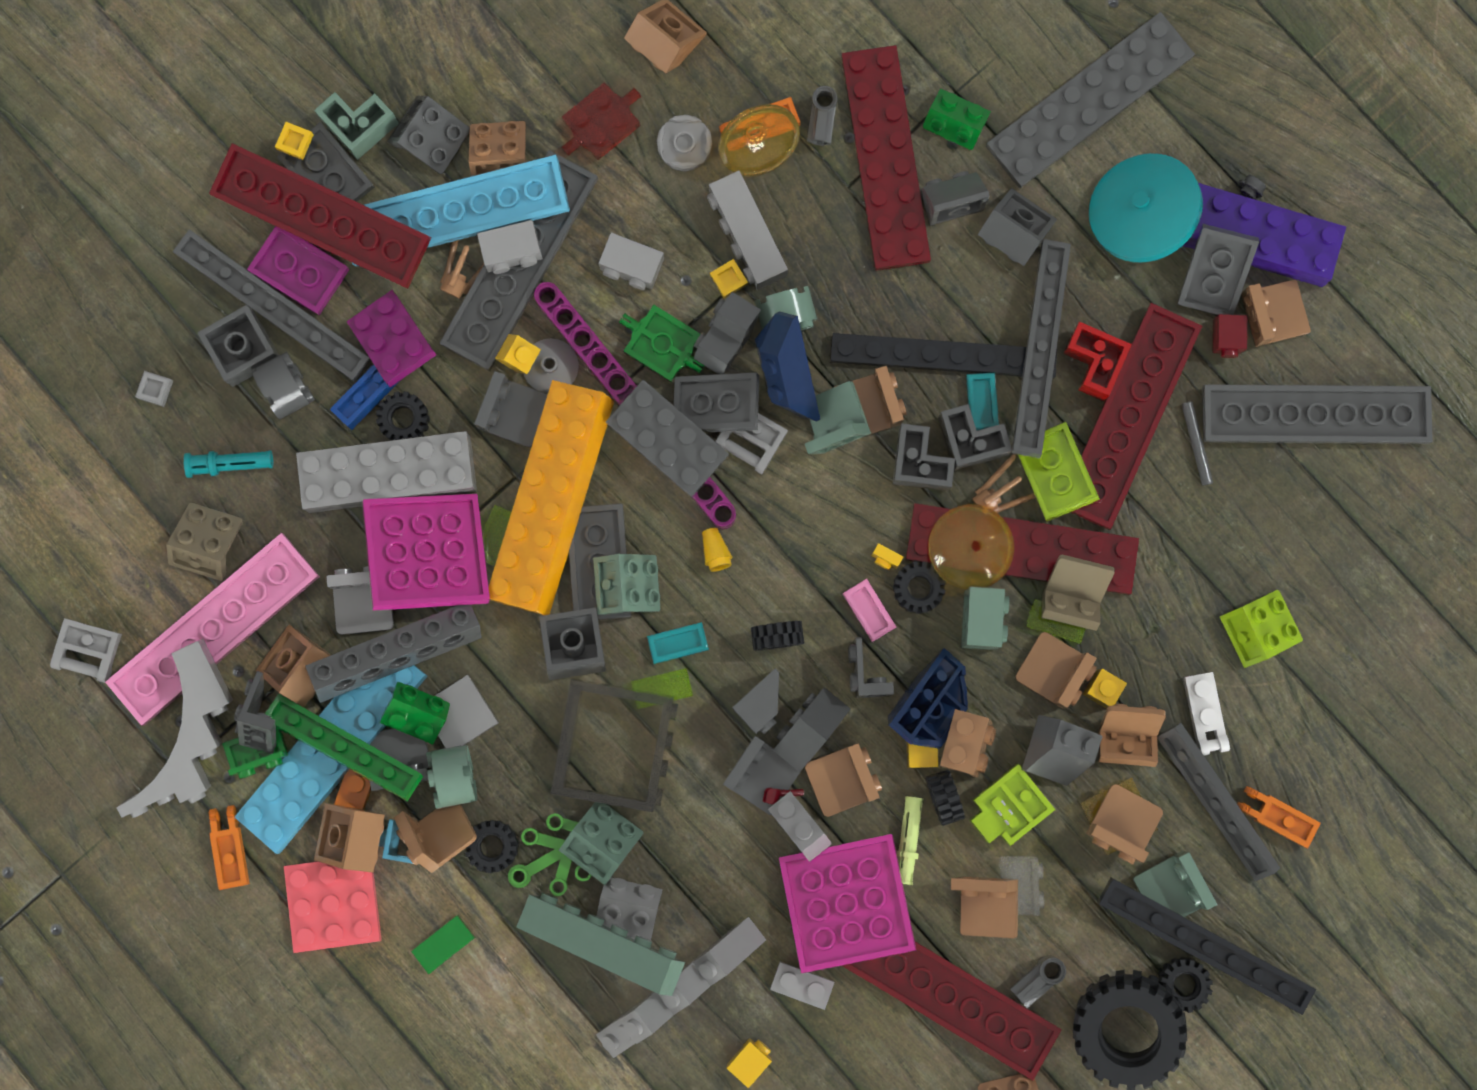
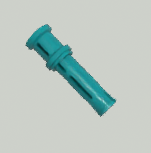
[184,450,274,478]

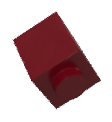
[1212,314,1247,358]

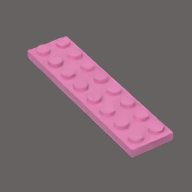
[105,533,320,726]

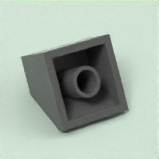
[921,171,990,226]
[978,188,1057,266]
[539,607,606,680]
[732,668,779,734]
[1022,715,1103,786]

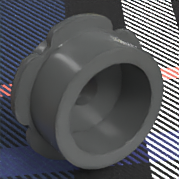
[1239,175,1266,199]

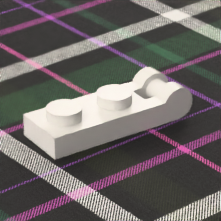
[1183,672,1230,756]

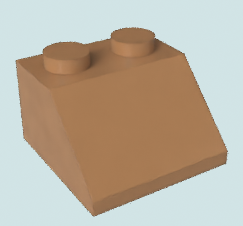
[624,0,707,73]
[256,625,331,707]
[314,803,385,873]

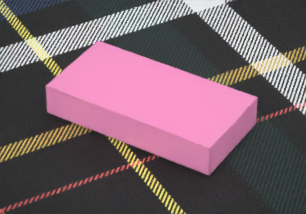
[842,579,896,642]

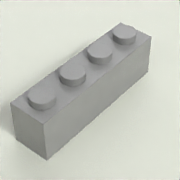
[707,170,788,290]

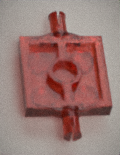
[561,82,641,160]

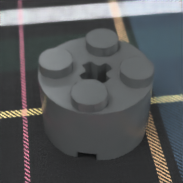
[252,352,315,420]

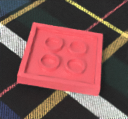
[284,861,382,953]

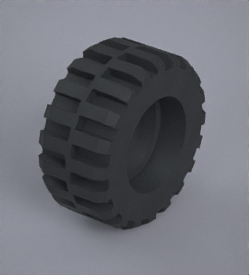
[1073,970,1187,1090]

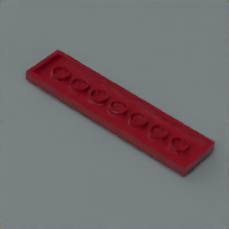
[841,45,931,271]
[209,143,432,289]
[1071,303,1202,530]
[906,503,1139,595]
[842,941,1062,1081]

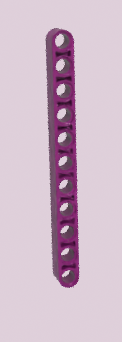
[534,282,736,529]

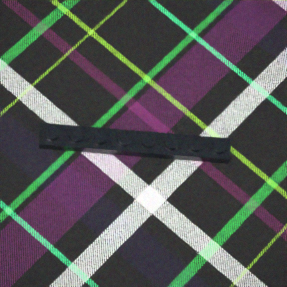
[830,333,1057,379]
[1097,877,1316,1015]

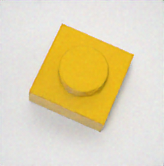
[275,122,314,160]
[710,259,748,299]
[871,543,903,570]

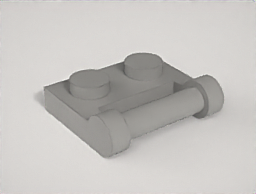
[715,413,788,475]
[50,618,122,683]

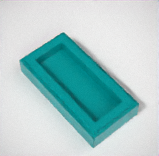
[966,373,999,431]
[647,622,709,664]

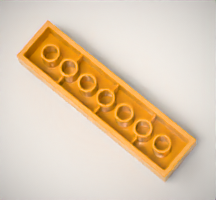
[488,380,614,616]

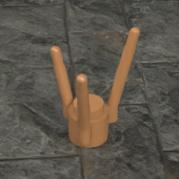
[440,240,484,299]
[972,454,1036,517]

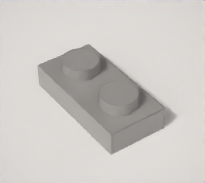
[770,961,835,1010]

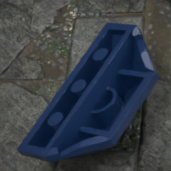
[755,311,821,422]
[887,648,968,749]

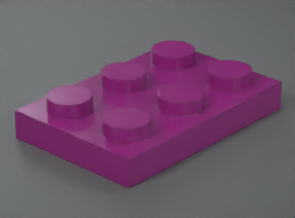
[247,226,350,316]
[346,290,436,387]

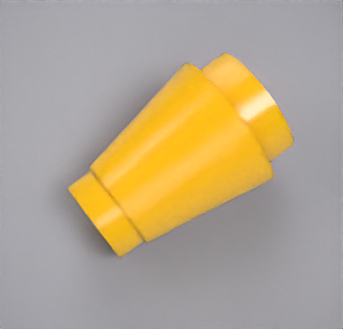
[702,528,732,572]

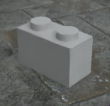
[477,220,543,274]
[599,233,664,290]
[768,791,832,862]

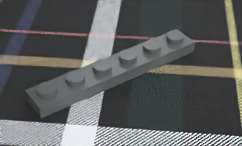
[1157,723,1280,881]

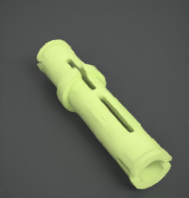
[896,796,924,885]

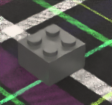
[197,305,279,387]

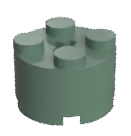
[754,286,817,331]
[426,745,477,809]

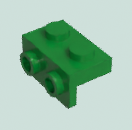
[923,88,991,150]
[380,682,450,745]
[222,727,288,779]

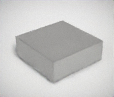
[135,371,173,407]

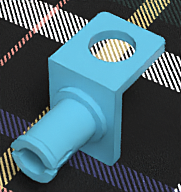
[379,819,413,864]

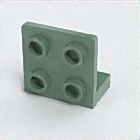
[805,381,871,454]
[593,554,660,615]
[559,799,643,885]
[1133,851,1217,917]

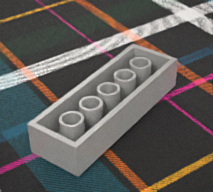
[296,431,477,513]

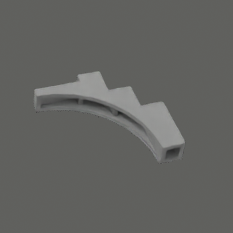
[116,639,233,818]
[596,917,766,1058]

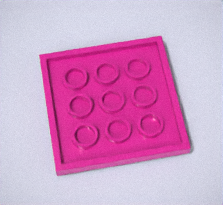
[362,494,490,611]
[779,834,916,973]

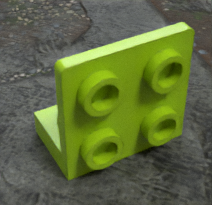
[1220,590,1303,668]

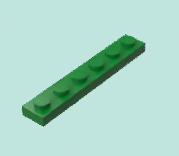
[265,694,423,801]

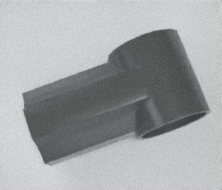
[807,86,837,146]
[1010,955,1066,1008]

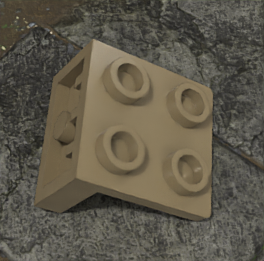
[166,503,243,581]
[1042,555,1115,631]

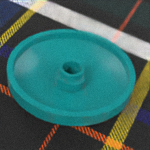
[1089,153,1203,262]

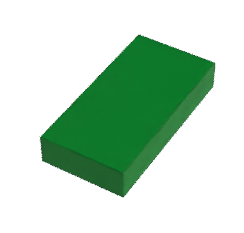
[411,915,476,975]

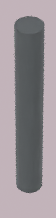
[1181,402,1213,486]

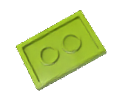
[1018,422,1100,522]

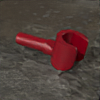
[763,788,804,805]

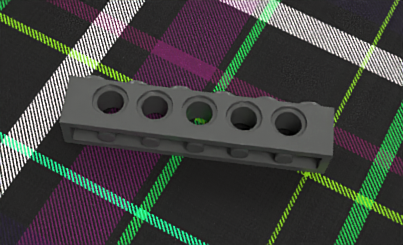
[305,605,482,703]

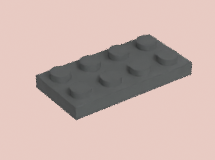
[606,380,729,498]
[569,504,632,620]

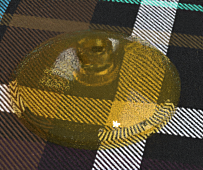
[718,104,800,176]
[929,504,1014,590]

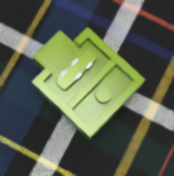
[969,764,1056,846]

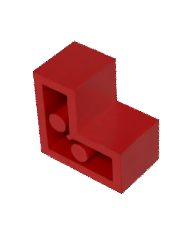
[1063,321,1132,401]

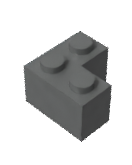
[694,292,761,374]
[938,404,1012,471]
[893,423,955,491]
[773,687,850,772]

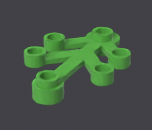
[508,813,592,896]

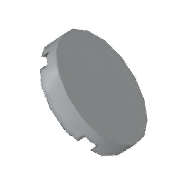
[657,115,712,171]

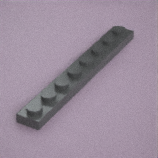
[172,229,371,382]
[1012,239,1071,458]

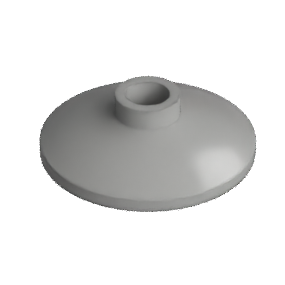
[524,338,579,394]

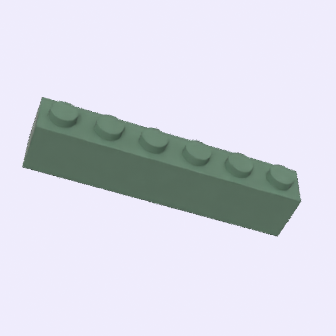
[516,893,685,996]

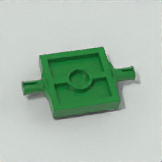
[619,305,705,383]

